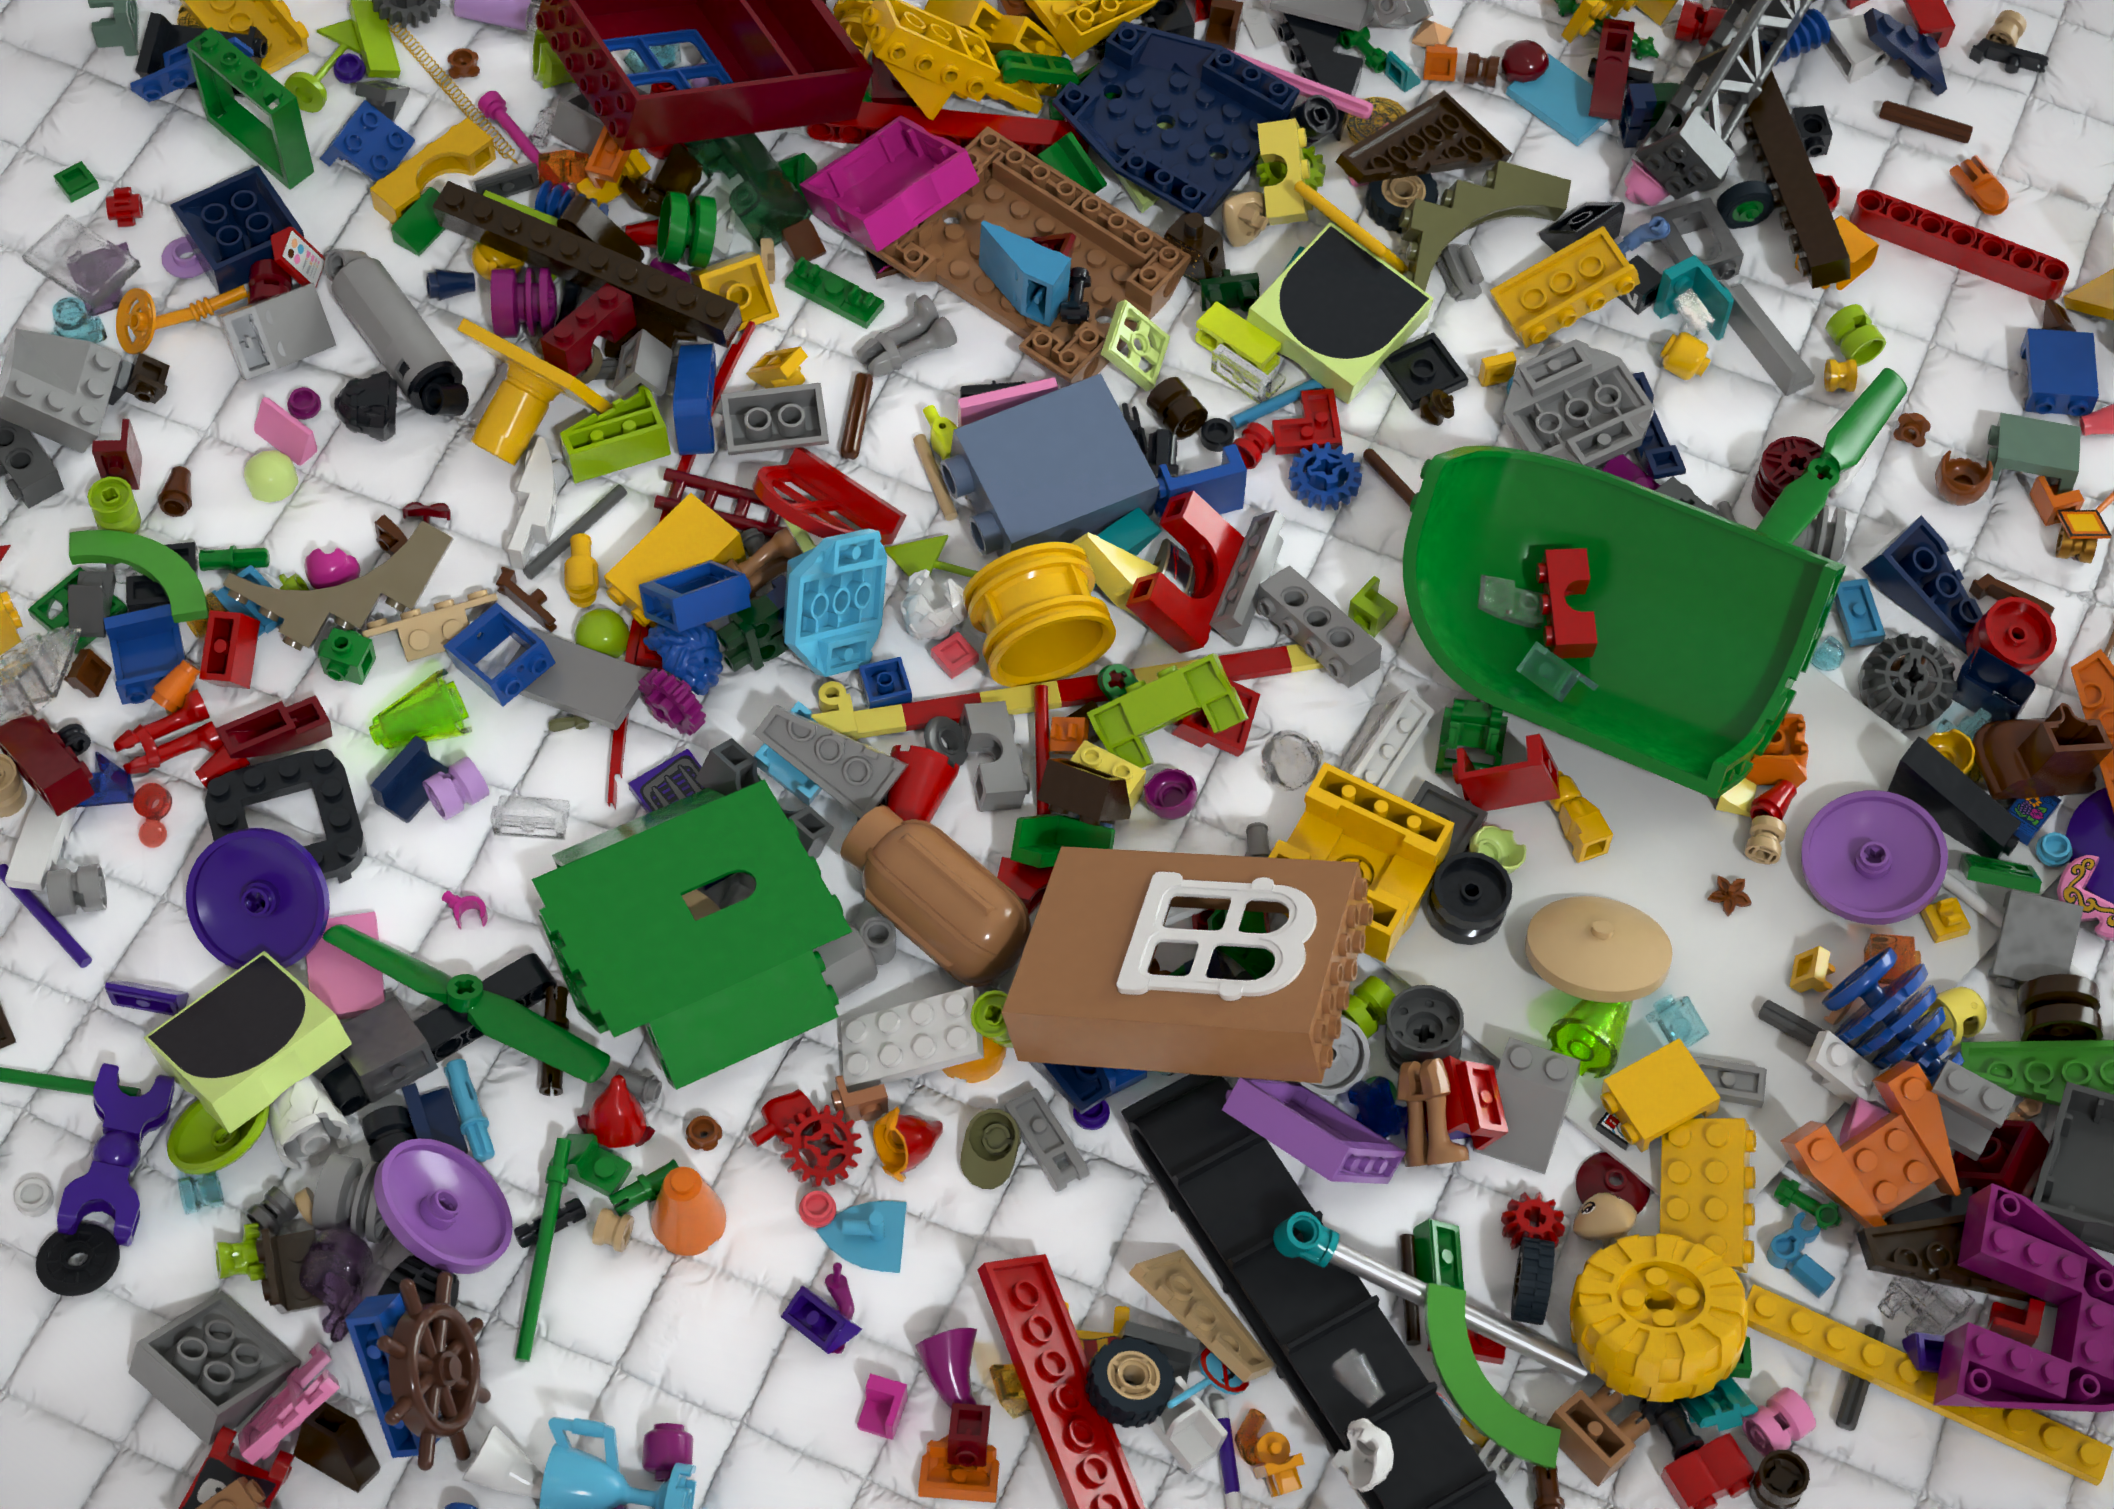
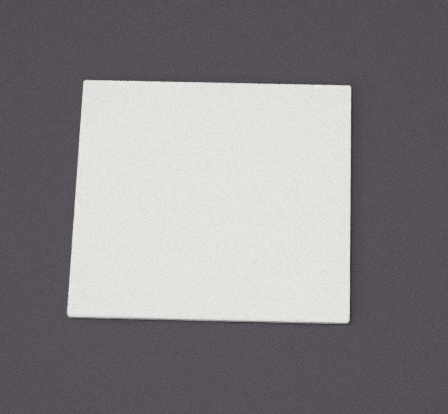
[1372,664,2069,1203]

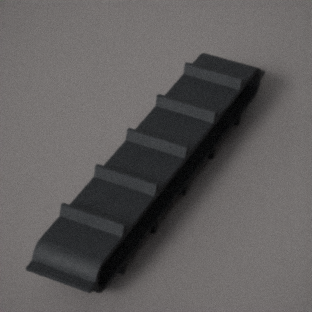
[1121,1074,1514,1509]

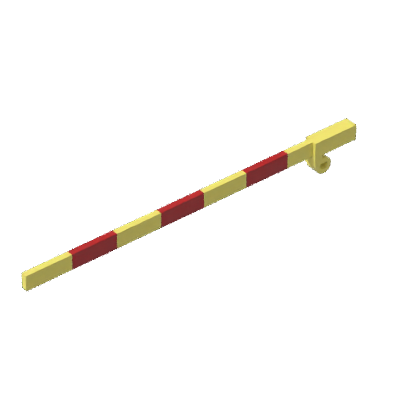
[811,644,1325,741]

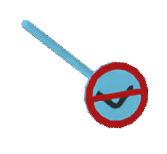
[1167,1348,1249,1409]

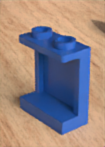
[2020,328,2099,417]
[1154,444,1247,518]
[103,604,192,705]

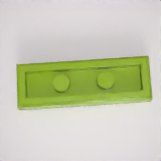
[348,0,401,78]

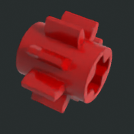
[106,187,143,228]

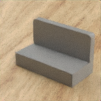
[613,329,673,396]

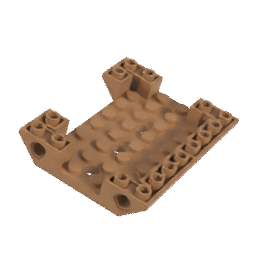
[865,126,1192,384]

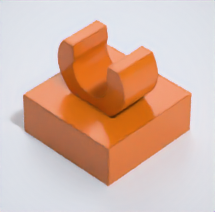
[1423,44,1458,81]
[1049,717,1089,755]

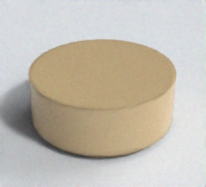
[294,1187,315,1226]

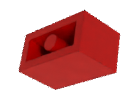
[199,610,260,689]

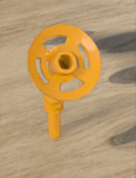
[116,285,248,355]

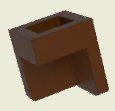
[1205,0,1244,51]

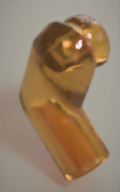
[1234,1408,1267,1466]

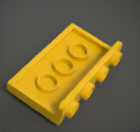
[179,0,309,75]
[1490,226,1640,348]
[1660,1118,1756,1273]

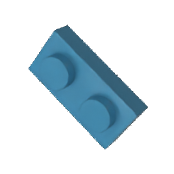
[1834,578,1886,647]

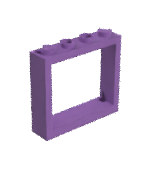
[1222,1077,1406,1184]

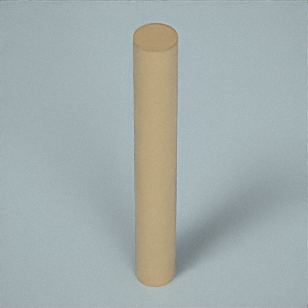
[913,434,958,521]

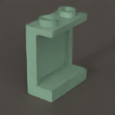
[1986,413,2081,494]

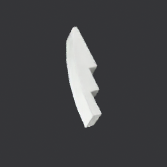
[5,795,79,891]

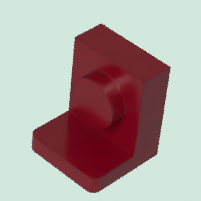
[947,1403,991,1467]

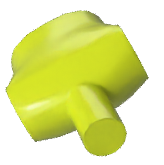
[923,405,958,460]

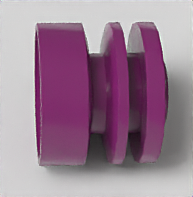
[490,267,557,338]

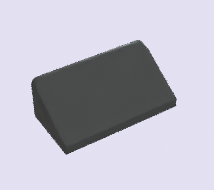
[472,163,540,198]

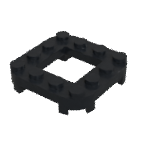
[205,749,367,901]

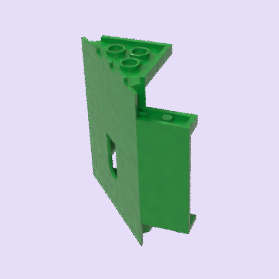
[531,779,853,1090]

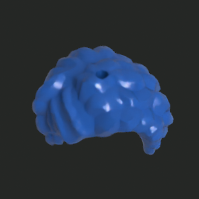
[643,623,723,696]

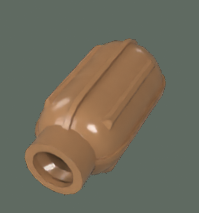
[840,805,1032,987]

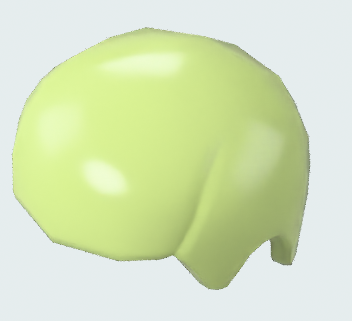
[244,450,298,503]
[1469,825,1527,875]

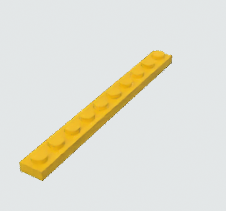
[1746,1284,2113,1486]

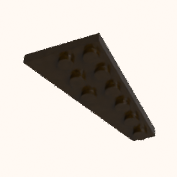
[1335,90,1512,184]
[1856,1214,2058,1308]

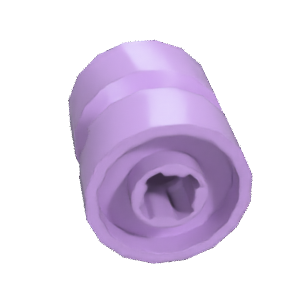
[422,756,490,821]

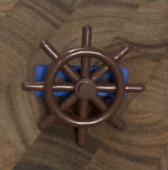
[345,1272,491,1471]

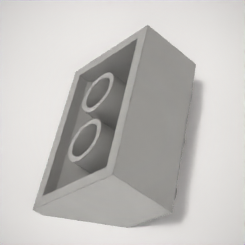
[1269,0,1375,31]
[721,382,829,456]

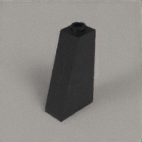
[1887,736,2021,859]

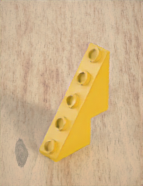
[924,0,1064,57]

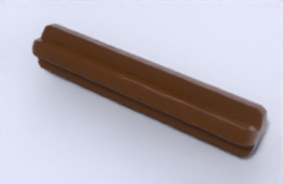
[1879,100,1973,144]
[840,372,873,460]

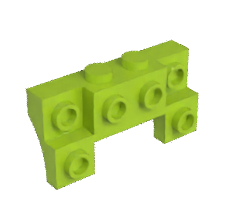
[1087,653,1249,768]

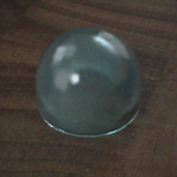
[1810,636,1845,672]

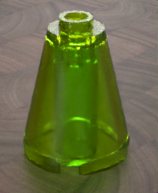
[369,668,472,750]
[1547,999,1633,1078]

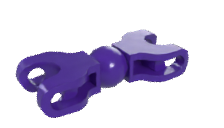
[57,1063,175,1247]

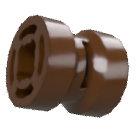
[1464,52,1500,88]

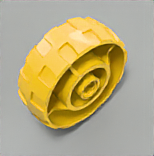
[1569,1233,1748,1402]

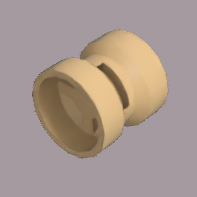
[1986,10,2027,47]
[1745,815,1787,865]

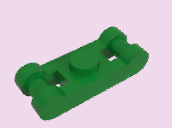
[995,50,1079,89]

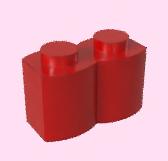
[1660,1433,1755,1509]

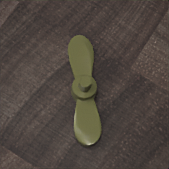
[548,715,592,732]

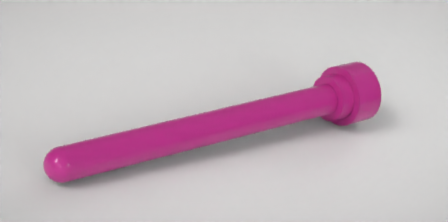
[478,91,570,196]

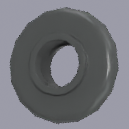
[924,716,969,767]

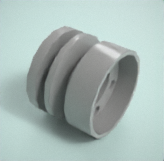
[1792,505,1847,563]
[312,1153,389,1243]

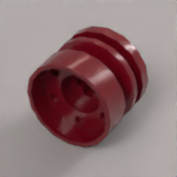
[1751,436,1824,518]

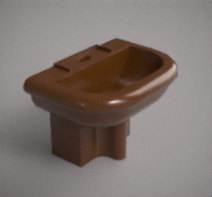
[1972,703,2114,799]

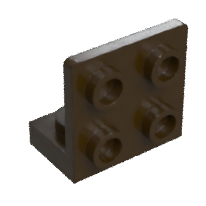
[620,143,703,217]
[256,1228,327,1314]

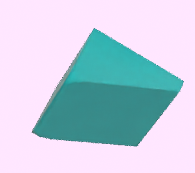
[1385,51,1421,92]

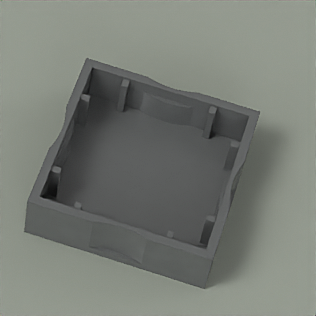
[2032,1082,2114,1254]

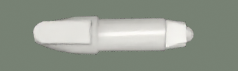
[1830,454,1867,499]

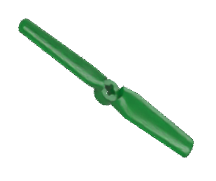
[1755,368,1907,544]
[322,924,611,1083]

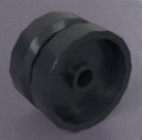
[1427,852,1512,945]

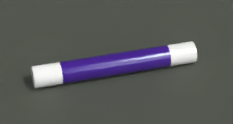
[1212,1399,1243,1509]

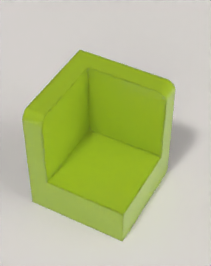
[1348,575,1398,638]

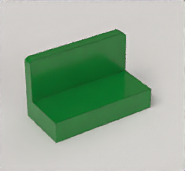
[1036,132,1107,194]

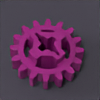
[638,668,706,736]

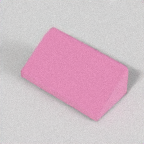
[254,397,318,466]

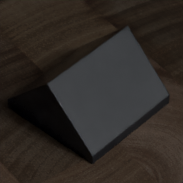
[1538,202,1625,253]

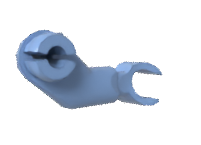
[1616,216,1670,258]

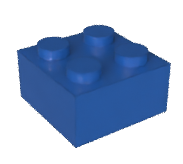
[859,656,912,709]

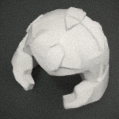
[901,569,968,640]

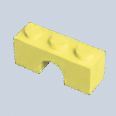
[1257,118,1313,225]

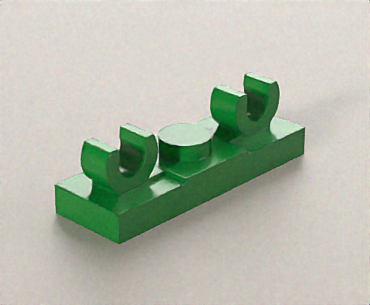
[785,256,884,329]

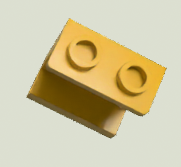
[1600,1038,1721,1153]

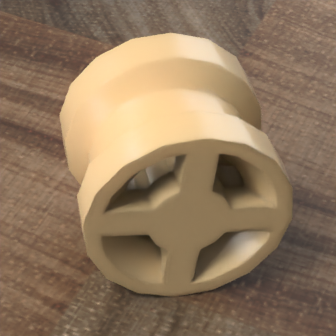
[592,1208,634,1253]

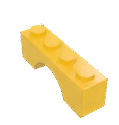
[370,117,496,224]

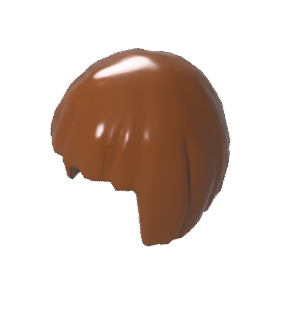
[1935,450,1993,506]

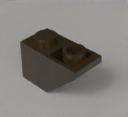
[293,1402,381,1493]

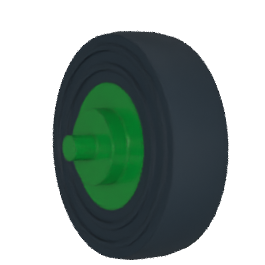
[1716,180,1774,229]

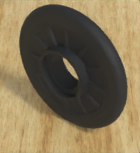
[36,1223,120,1296]

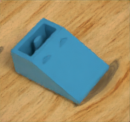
[979,220,1071,327]

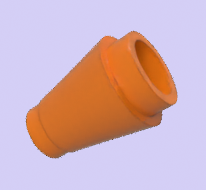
[151,659,200,713]

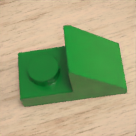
[548,1134,632,1197]

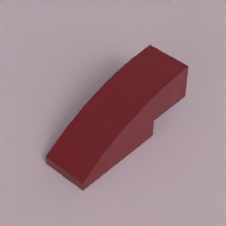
[216,695,333,759]

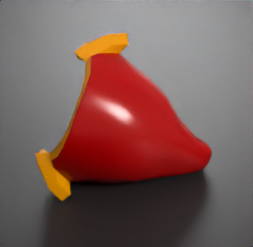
[873,1107,943,1182]

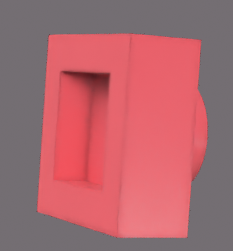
[931,631,979,679]

